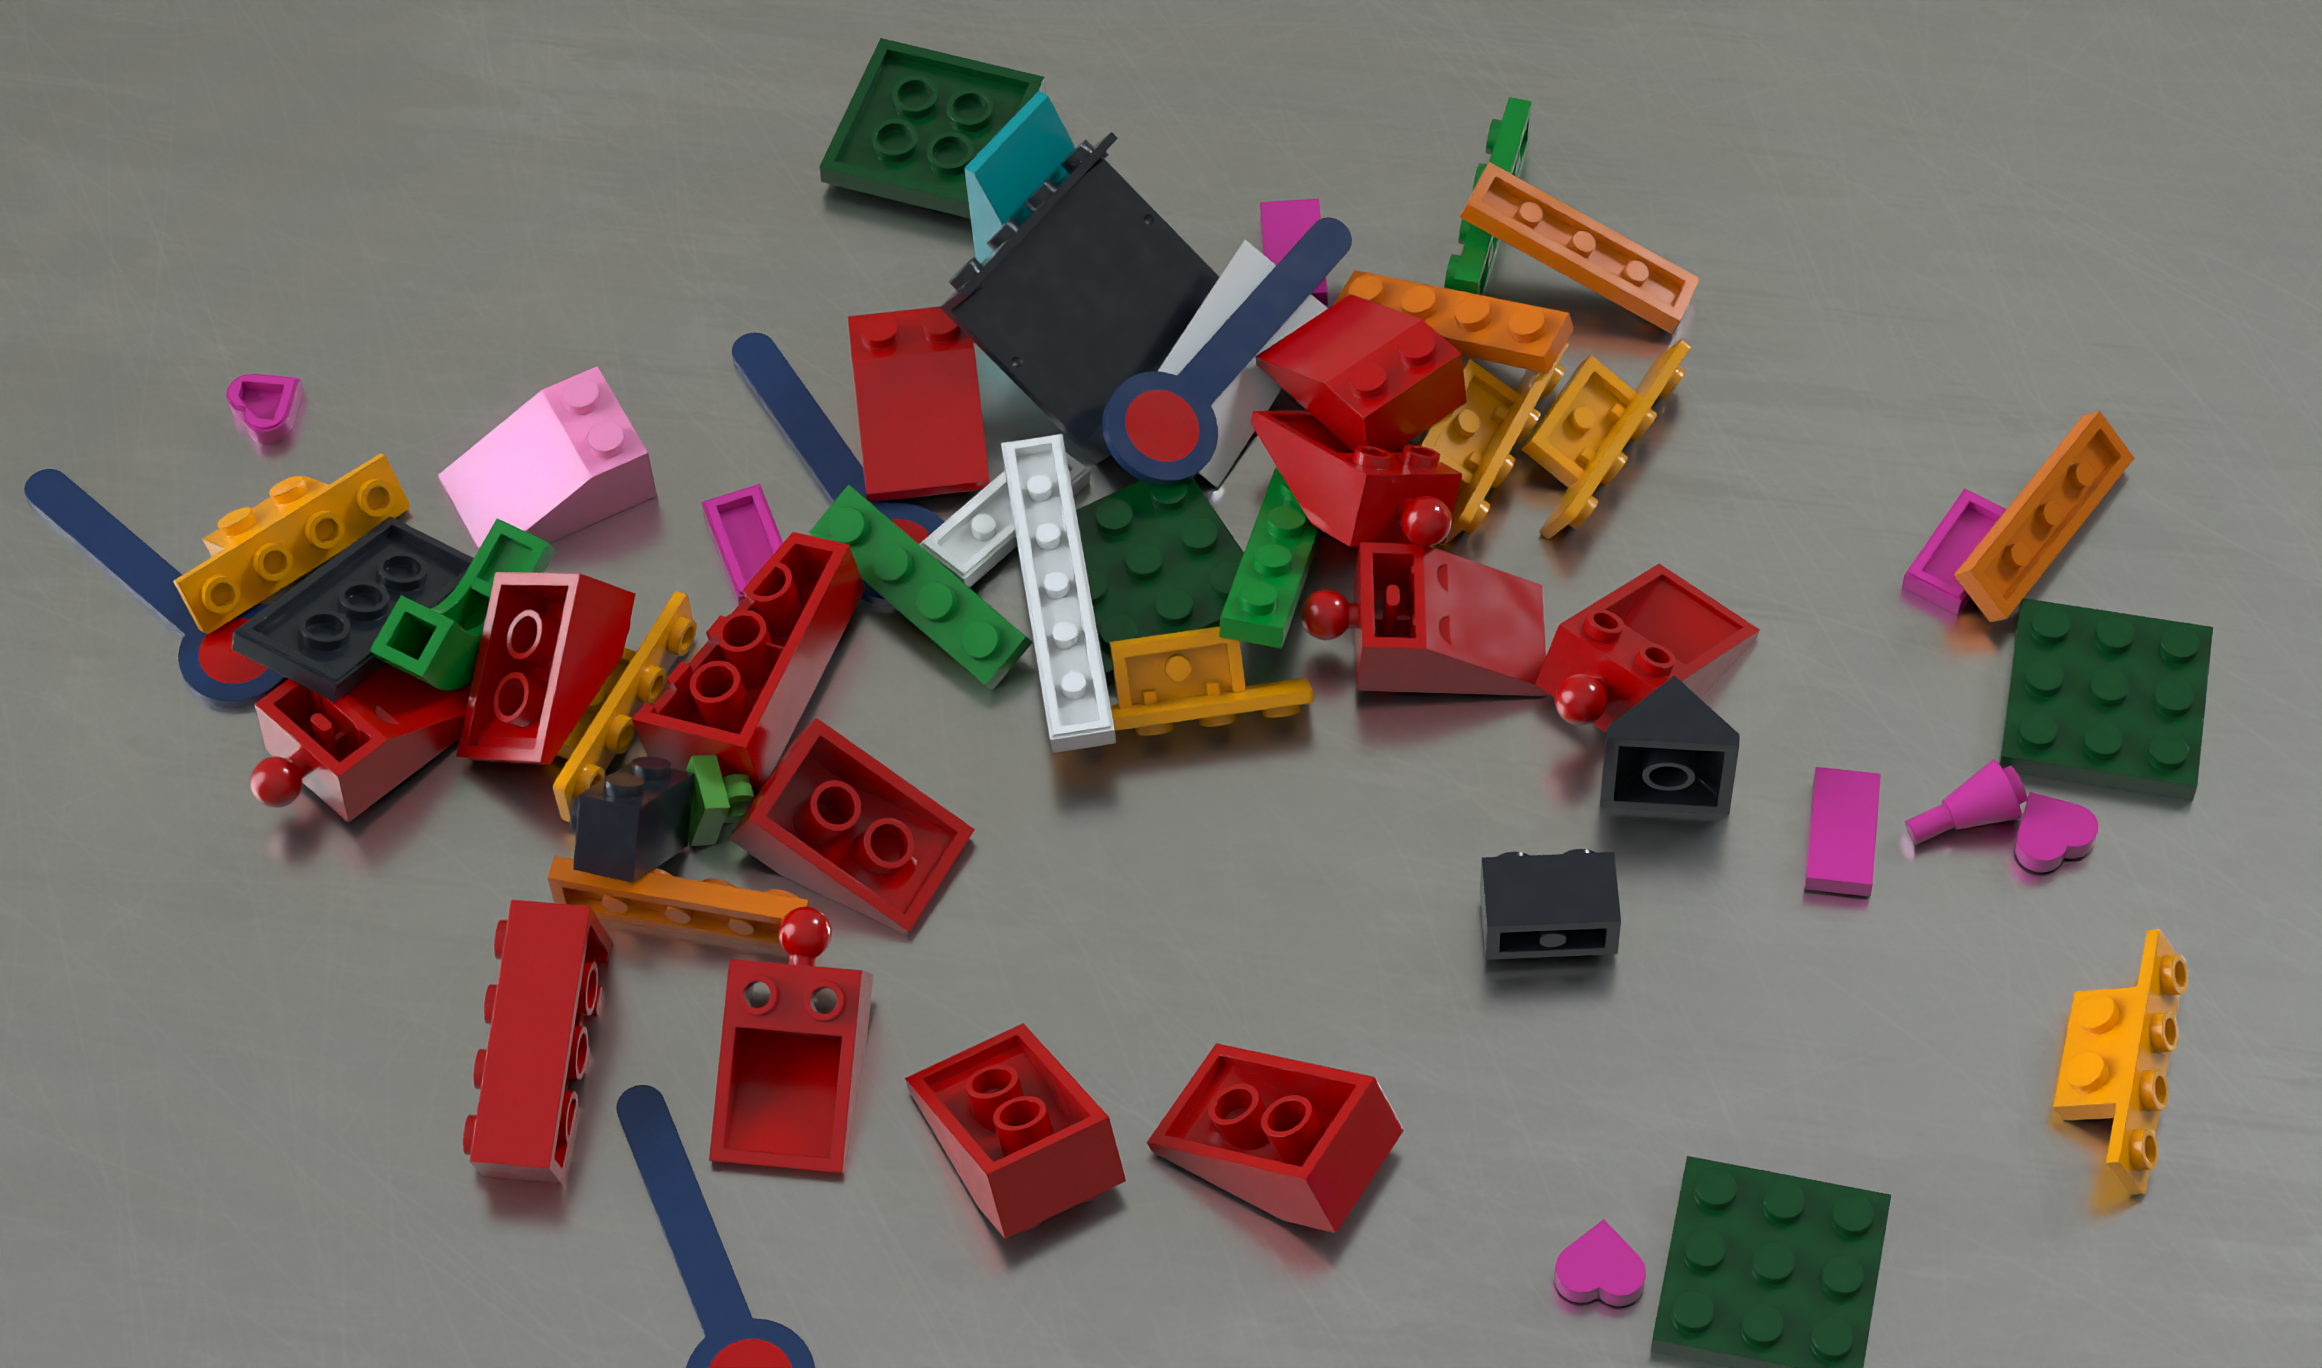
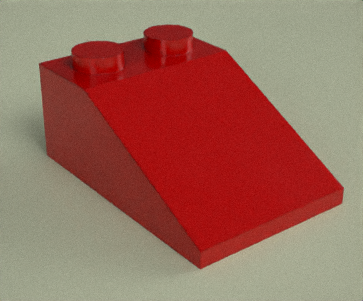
[1255,294,1467,452]
[848,306,990,502]
[456,572,636,765]
[728,717,975,935]
[905,1023,1126,1239]
[1146,1043,1404,1233]

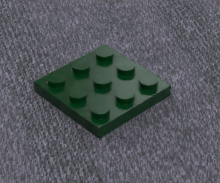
[819,38,1046,219]
[1076,478,1244,686]
[1999,598,2213,800]
[1651,1156,1891,1368]

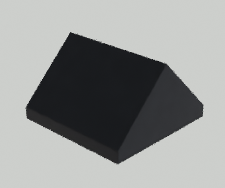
[1600,675,1740,814]

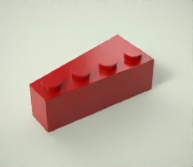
[631,532,865,790]
[463,899,613,1184]

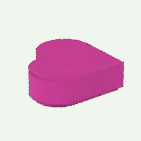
[226,374,304,445]
[2015,792,2099,872]
[1554,1219,1646,1306]

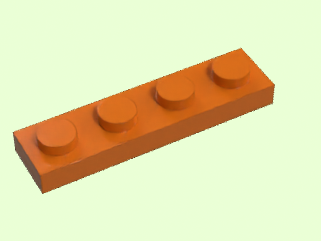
[1460,162,1700,334]
[1333,270,1574,374]
[1954,411,2135,622]
[547,856,810,951]

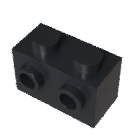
[570,756,694,883]
[1480,849,1621,960]

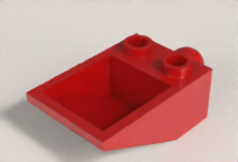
[1250,410,1462,547]
[1301,542,1547,696]
[1535,564,1760,732]
[250,664,471,822]
[709,907,873,1173]

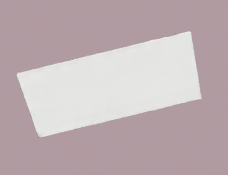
[1158,239,1328,488]

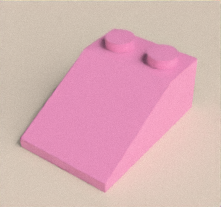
[438,366,657,550]

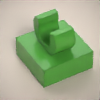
[686,755,754,846]

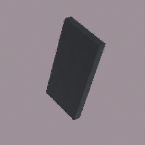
[232,516,474,703]

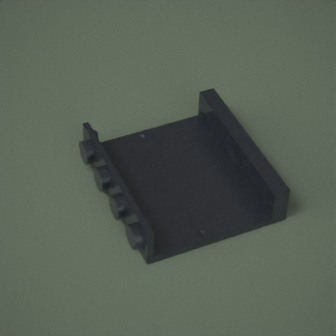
[940,132,1219,465]

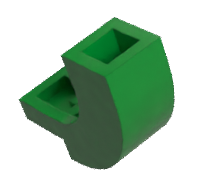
[370,518,556,690]

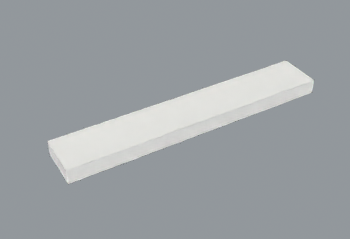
[1001,434,1116,753]

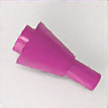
[1905,759,2028,845]

